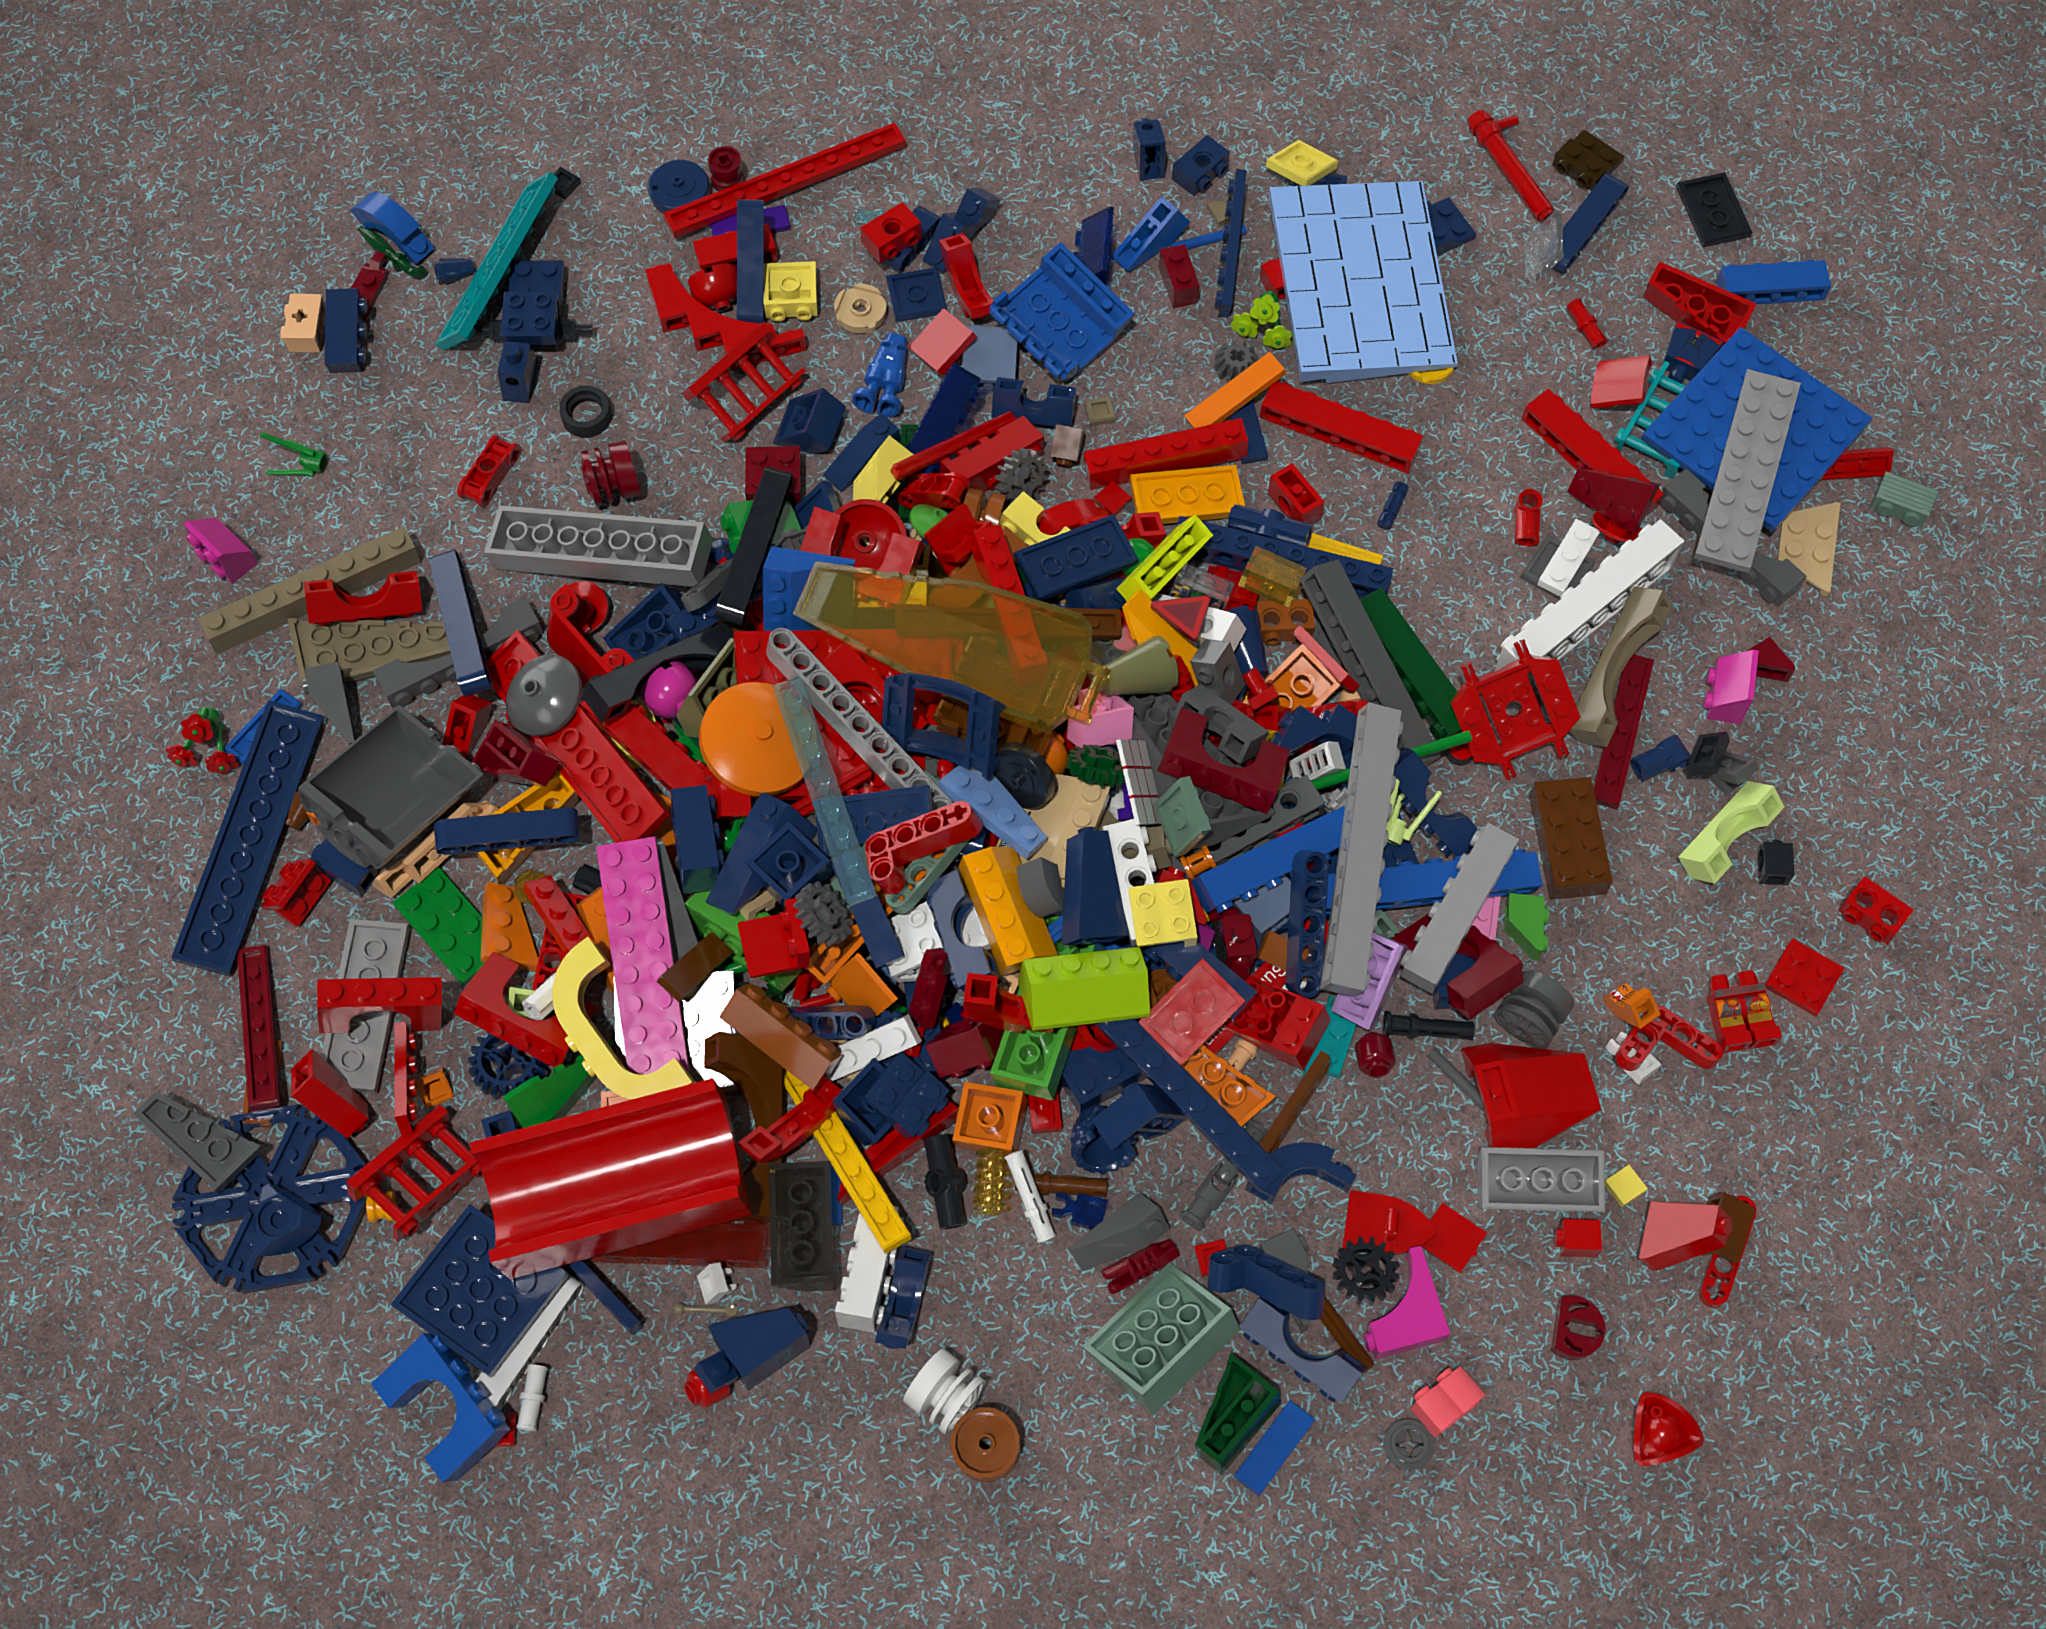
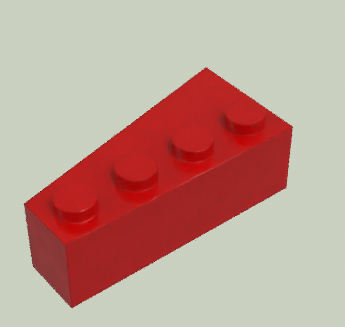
[1643,261,1757,348]

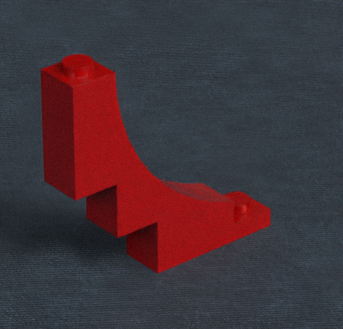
[645,263,806,371]

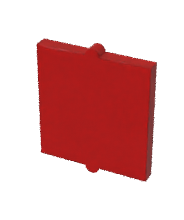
[1421,1202,1487,1273]

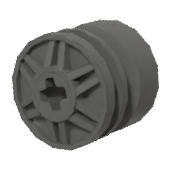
[1495,970,1575,1049]

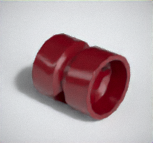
[708,146,744,191]

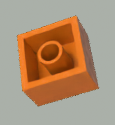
[952,1082,1028,1156]

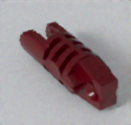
[1101,1239,1179,1294]

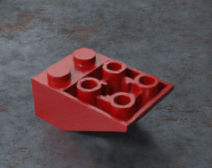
[1222,975,1331,1070]

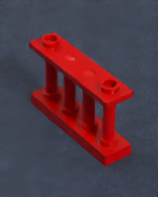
[681,322,806,442]
[346,1104,483,1242]

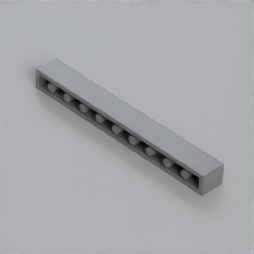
[1320,702,1403,997]

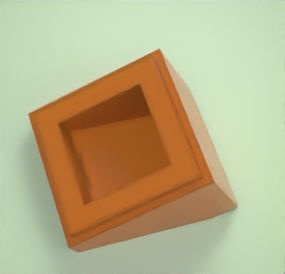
[415,1067,454,1109]

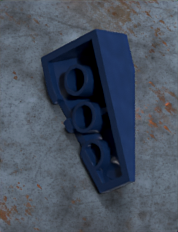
[706,793,817,916]

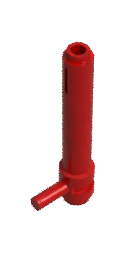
[1467,110,1555,223]

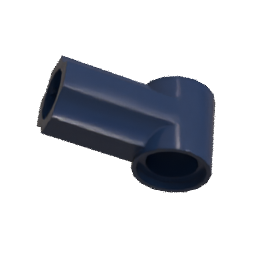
[1630,735,1691,782]

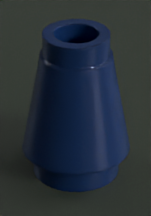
[433,258,474,284]

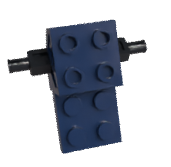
[474,260,593,346]

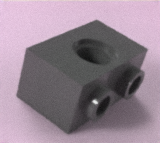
[1190,639,1245,705]

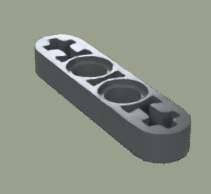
[681,558,733,612]

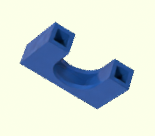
[371,1333,511,1483]

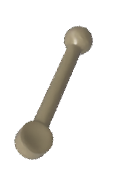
[673,1302,738,1317]

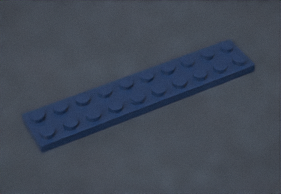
[171,700,324,977]

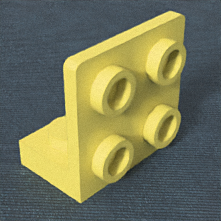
[1129,879,1197,947]

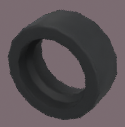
[559,385,612,438]

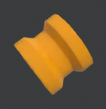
[366,1191,397,1223]

